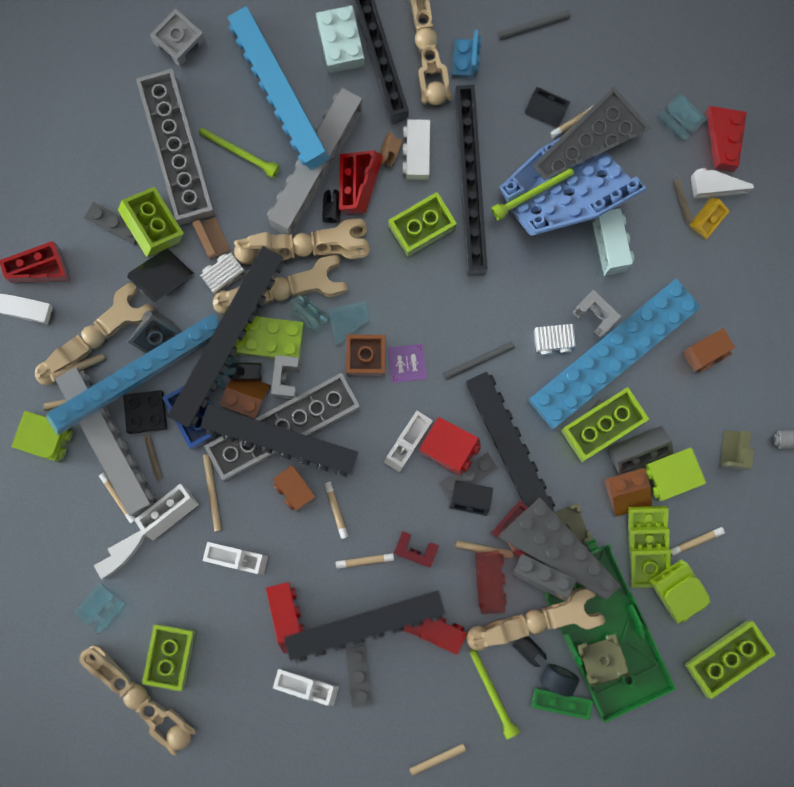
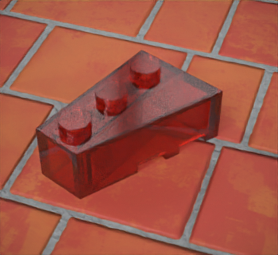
[475,549,507,614]

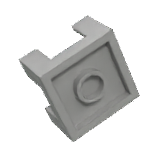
[150,9,206,67]
[573,290,621,339]
[271,355,301,400]

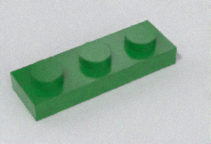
[531,688,593,720]

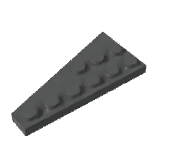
[531,87,652,180]
[497,498,621,600]

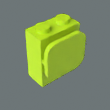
[11,410,73,463]
[645,447,706,501]
[649,559,711,624]

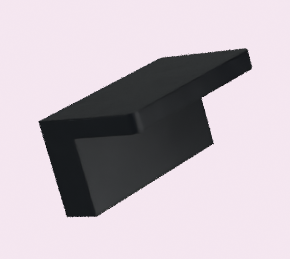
[525,87,571,127]
[449,481,493,516]

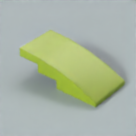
[628,506,671,588]

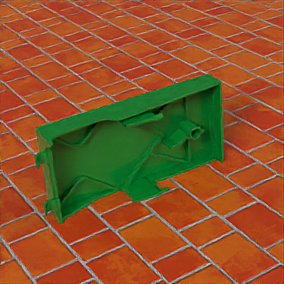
[542,538,677,723]

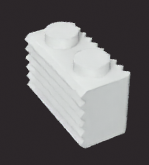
[200,253,246,295]
[534,324,576,355]

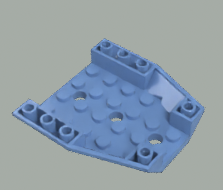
[499,137,647,236]

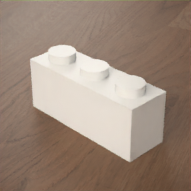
[403,119,430,180]
[135,483,199,541]

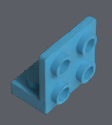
[452,29,481,78]

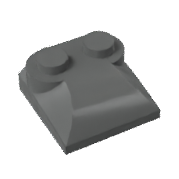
[128,310,182,353]

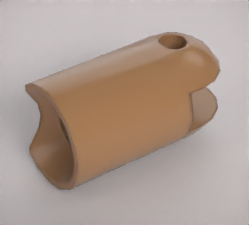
[379,133,403,168]

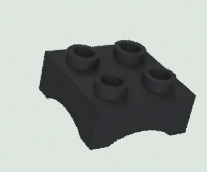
[123,390,167,434]

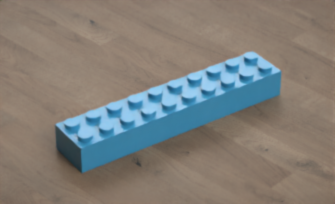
[528,278,701,430]

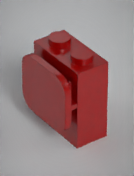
[419,417,481,476]

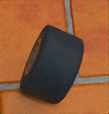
[540,664,579,697]

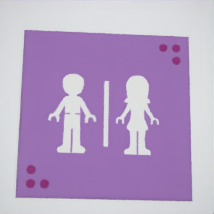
[387,343,427,383]

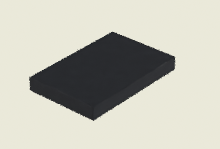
[127,248,194,303]

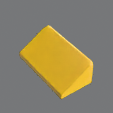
[689,198,730,239]

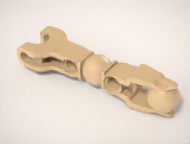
[409,0,452,106]
[234,219,370,265]
[213,255,349,315]
[35,282,156,385]
[466,586,605,650]
[80,645,196,755]

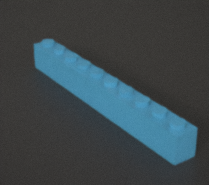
[227,6,330,170]
[47,313,220,435]

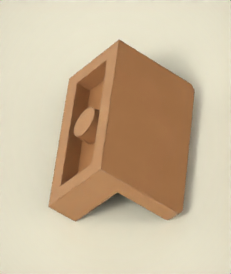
[192,217,230,260]

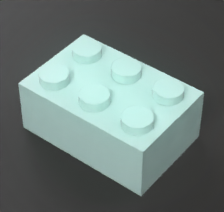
[316,5,365,74]
[593,208,634,276]

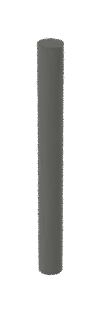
[498,10,570,39]
[444,341,515,380]

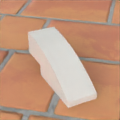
[0,294,53,325]
[383,411,433,473]
[94,530,146,579]
[203,542,268,575]
[273,669,339,706]

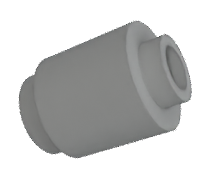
[774,429,794,449]

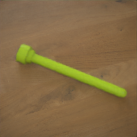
[199,128,280,178]
[491,168,574,221]
[470,649,520,739]

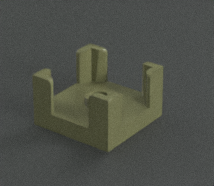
[554,503,593,543]
[577,634,630,687]

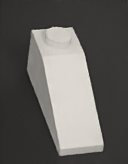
[691,168,754,199]

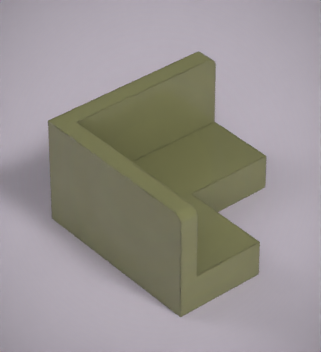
[719,430,754,471]

